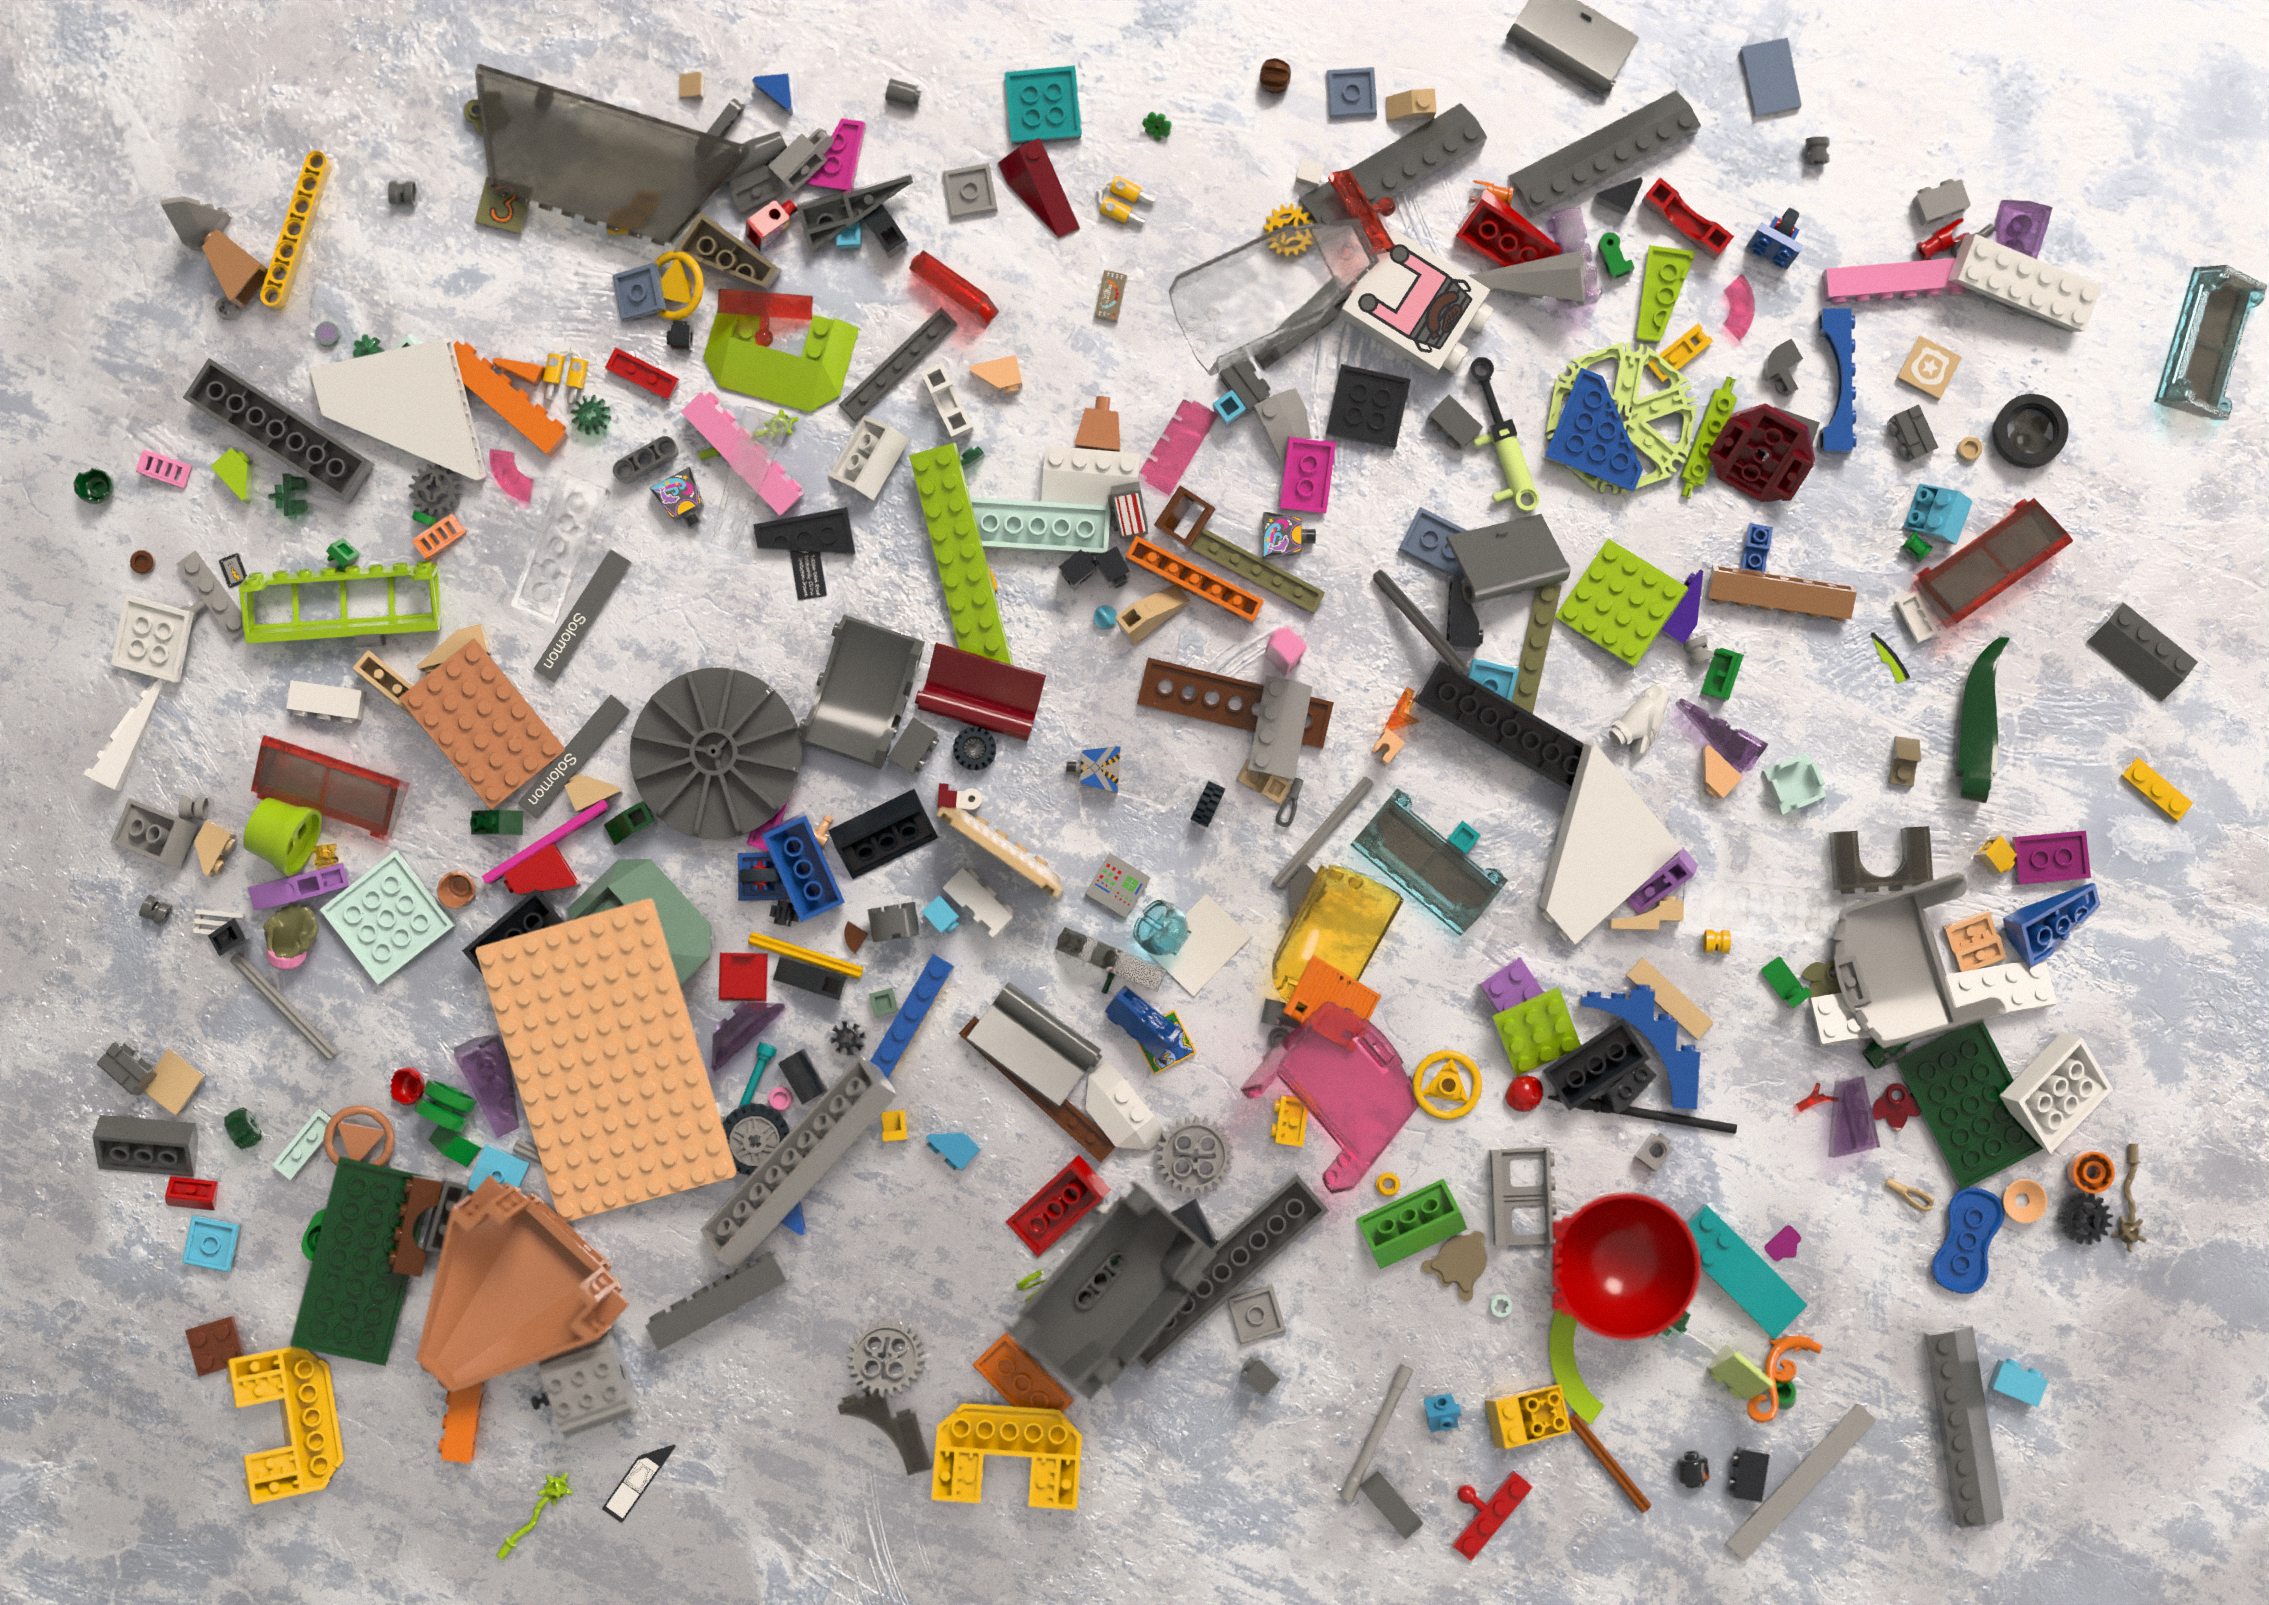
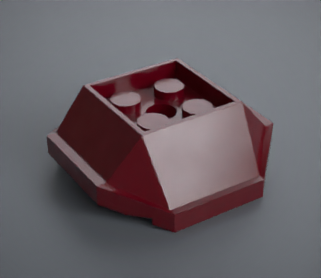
[1707,403,1816,502]

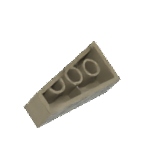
[674,212,782,289]

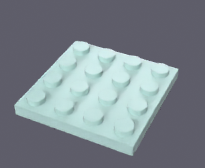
[320,850,455,985]

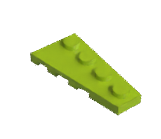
[1635,245,1696,343]

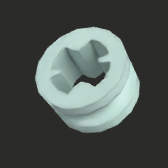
[1490,1295,1512,1317]

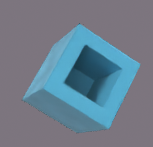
[1212,390,1246,426]

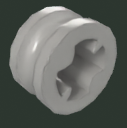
[215,297,239,320]

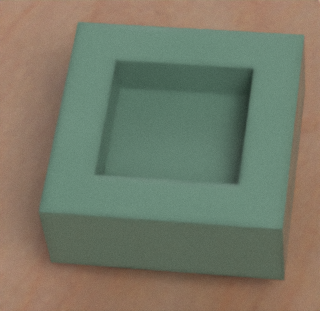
[869,988,899,1017]

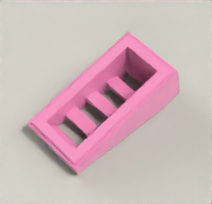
[136,449,193,488]

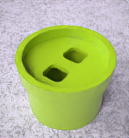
[243,797,322,877]

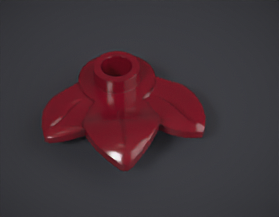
[1872,1083,1920,1131]

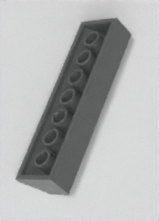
[1508,90,1701,218]
[1299,103,1487,240]
[1925,1325,2004,1528]

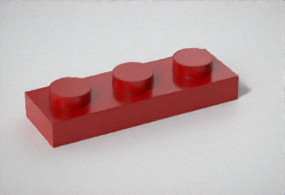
[605,347,680,401]

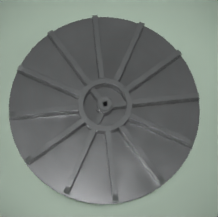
[630,668,802,839]

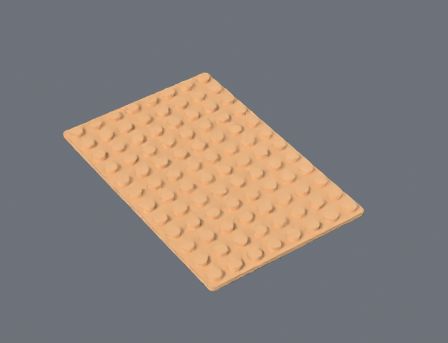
[476,899,737,1222]

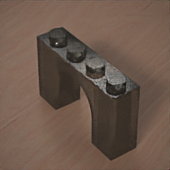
[1829,826,1933,894]

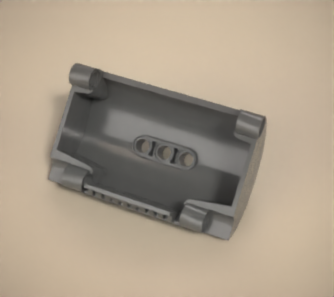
[1005,1181,1217,1400]

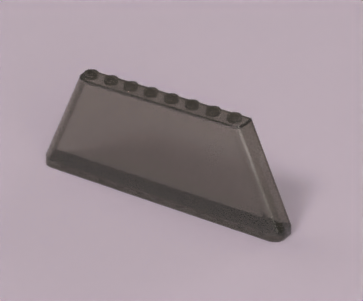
[475,64,750,246]

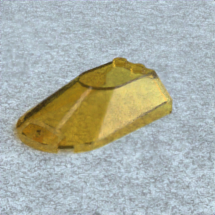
[1272,861,1404,1009]

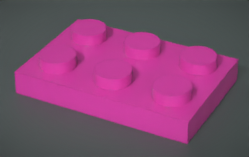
[1278,436,1336,513]

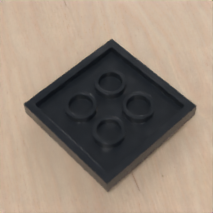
[1326,364,1411,450]

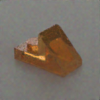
[1383,687,1420,731]

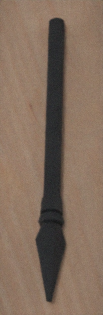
[1548,1096,1737,1134]

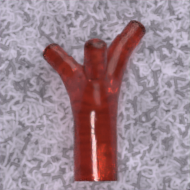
[1796,1083,1834,1112]

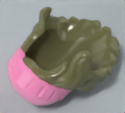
[263,903,319,971]

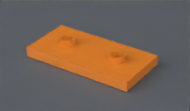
[973,1331,1074,1412]

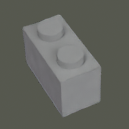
[1912,178,1971,226]

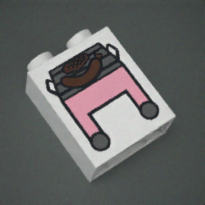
[1340,228,1494,378]

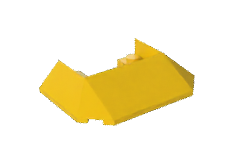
[226,1347,344,1504]
[931,1403,1082,1510]

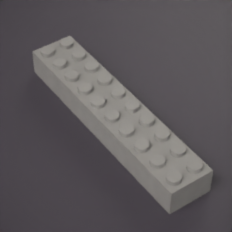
[701,1055,897,1269]

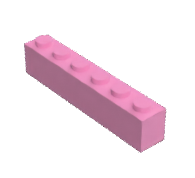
[1822,258,1968,304]
[681,391,805,516]
[1265,626,1308,677]

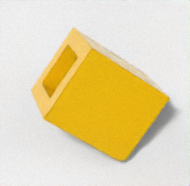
[882,1110,908,1142]

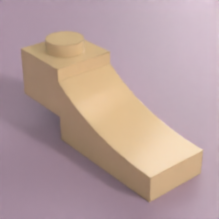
[1608,897,1684,930]

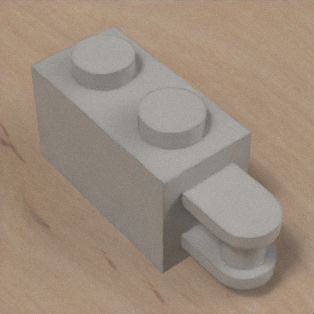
[768,128,834,193]

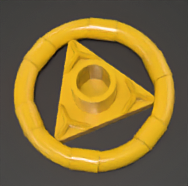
[653,251,704,321]
[1412,1050,1483,1120]

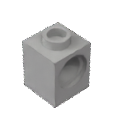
[1634,1133,1674,1172]

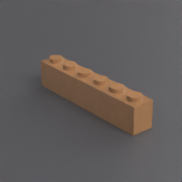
[1707,564,1857,621]

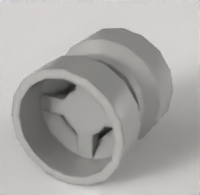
[1684,635,1715,666]
[178,795,209,820]

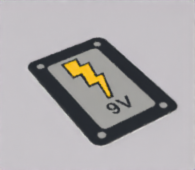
[219,553,247,588]

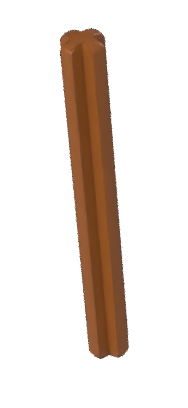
[1568,1413,1651,1513]

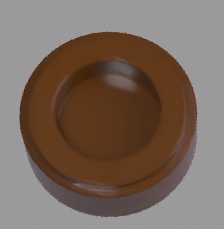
[130,550,156,575]

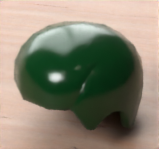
[73,468,114,505]

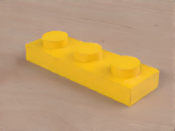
[2120,757,2193,822]

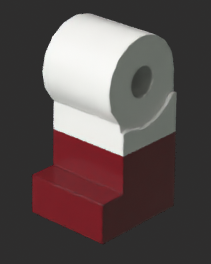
[937,783,982,810]

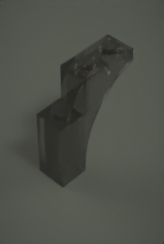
[1055,927,1167,992]
[837,1389,932,1476]

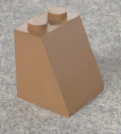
[202,229,268,310]

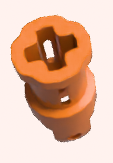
[1469,180,1514,206]

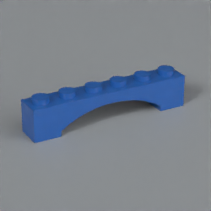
[1818,308,1857,454]

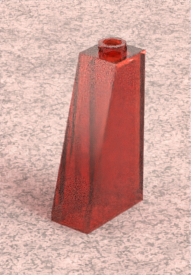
[909,250,999,330]

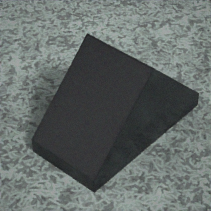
[1594,177,1643,216]
[208,918,253,956]

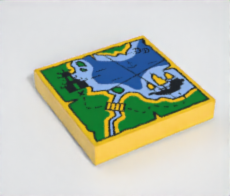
[1136,1010,1197,1075]

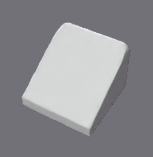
[1295,158,1325,188]

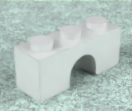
[921,362,974,441]

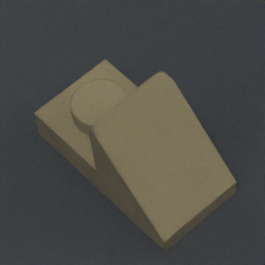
[1888,736,1921,787]

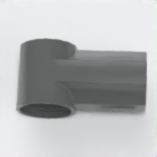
[1260,999,1307,1030]

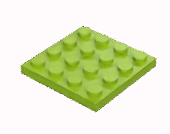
[1555,538,1689,668]

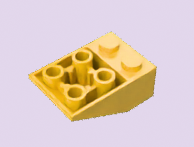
[1484,1384,1571,1449]

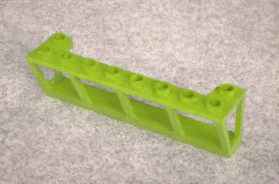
[238,561,441,644]

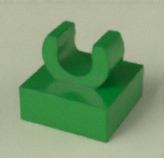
[326,538,360,570]

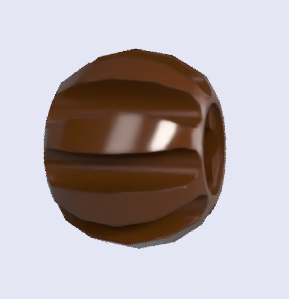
[1259,58,1291,93]

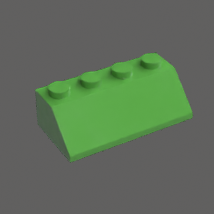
[1357,1179,1467,1269]

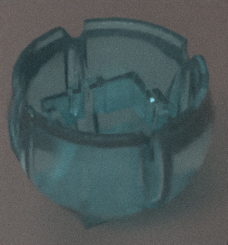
[1133,900,1192,956]

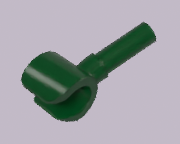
[1101,960,1122,994]

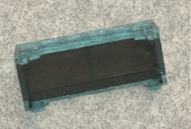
[2154,265,2268,420]
[1350,788,1508,936]

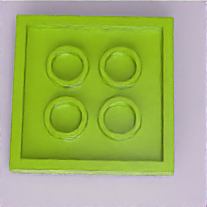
[1492,987,1581,1076]

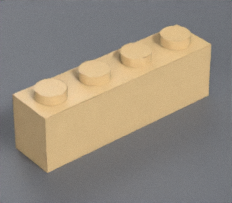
[353,650,420,725]

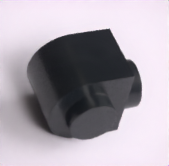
[666,321,694,351]

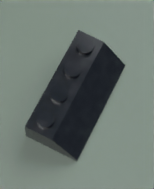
[828,789,938,879]
[462,888,568,975]
[1542,1018,1650,1111]

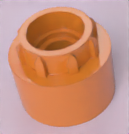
[2067,1151,2115,1193]

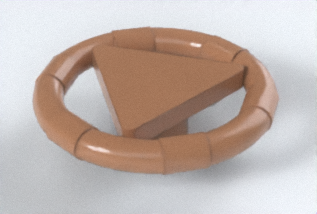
[323,1105,395,1166]

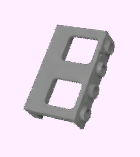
[1490,1147,1557,1247]

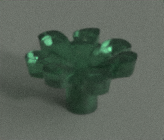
[352,334,384,358]

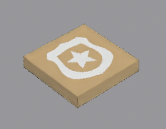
[1897,335,1962,400]

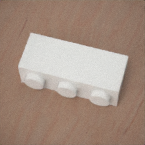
[286,680,367,724]

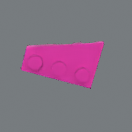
[805,118,866,191]

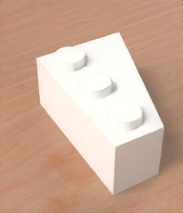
[943,867,1015,938]

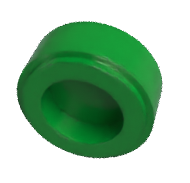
[411,510,437,526]

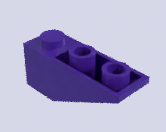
[1660,569,1703,646]

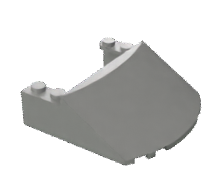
[1834,873,2008,1048]

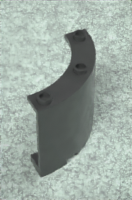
[798,615,925,769]

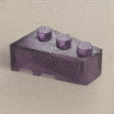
[1828,1076,1880,1158]

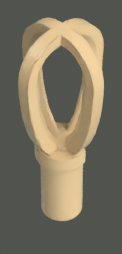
[1885,1177,1934,1212]

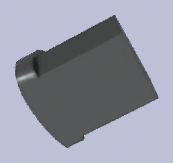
[356,634,387,647]

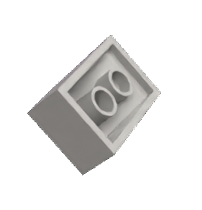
[110,798,198,870]

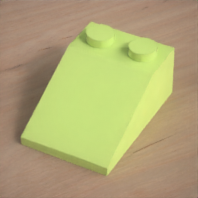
[1707,1345,1775,1400]

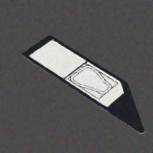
[602,1445,676,1523]

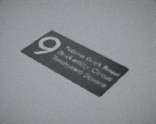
[790,551,827,600]

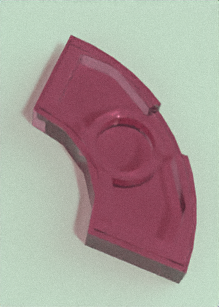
[1723,274,1755,341]
[489,449,534,503]

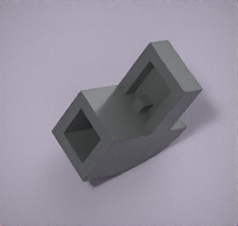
[1763,338,1803,397]

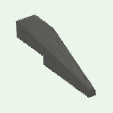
[796,174,913,253]

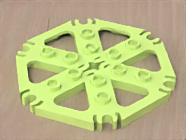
[1546,342,1697,495]

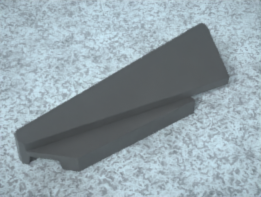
[1254,276,1352,370]

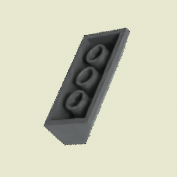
[2086,602,2198,701]
[92,1115,198,1177]

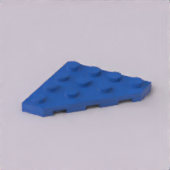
[1544,368,1643,492]

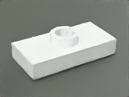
[1895,591,1939,644]

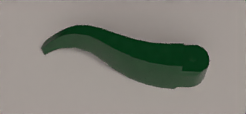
[1955,637,2010,804]

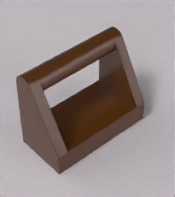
[1154,486,1216,549]

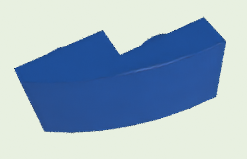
[1740,523,1773,572]

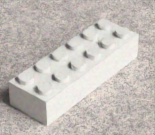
[1948,234,2102,332]

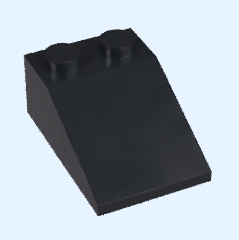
[1446,574,1483,652]

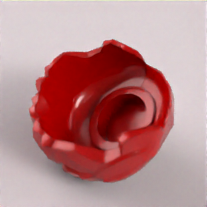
[390,1067,425,1106]
[1505,1076,1544,1112]

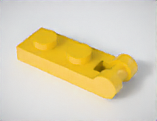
[1647,323,1713,383]

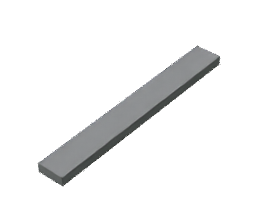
[1726,1403,1876,1561]

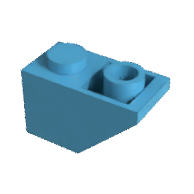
[926,1132,981,1170]

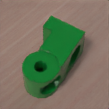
[1598,232,1635,281]

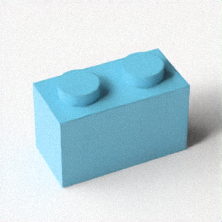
[921,895,961,934]
[1988,1358,2049,1407]

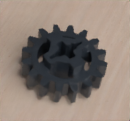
[2058,1192,2113,1245]

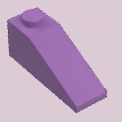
[1626,848,1698,915]

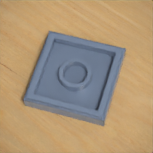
[1327,67,1377,118]
[612,263,667,322]

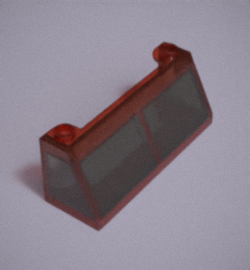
[1913,498,2073,629]
[251,735,410,840]

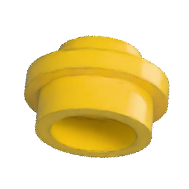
[1376,1172,1400,1197]

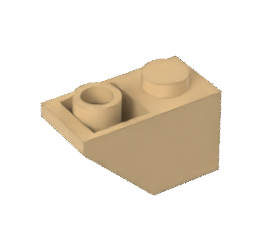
[194,820,237,877]

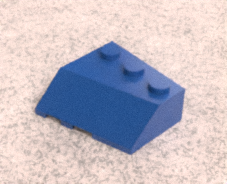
[1105,986,1181,1059]

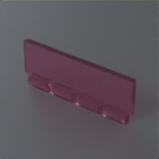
[1140,399,1218,496]

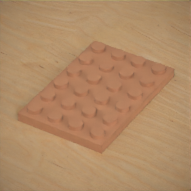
[398,638,565,810]

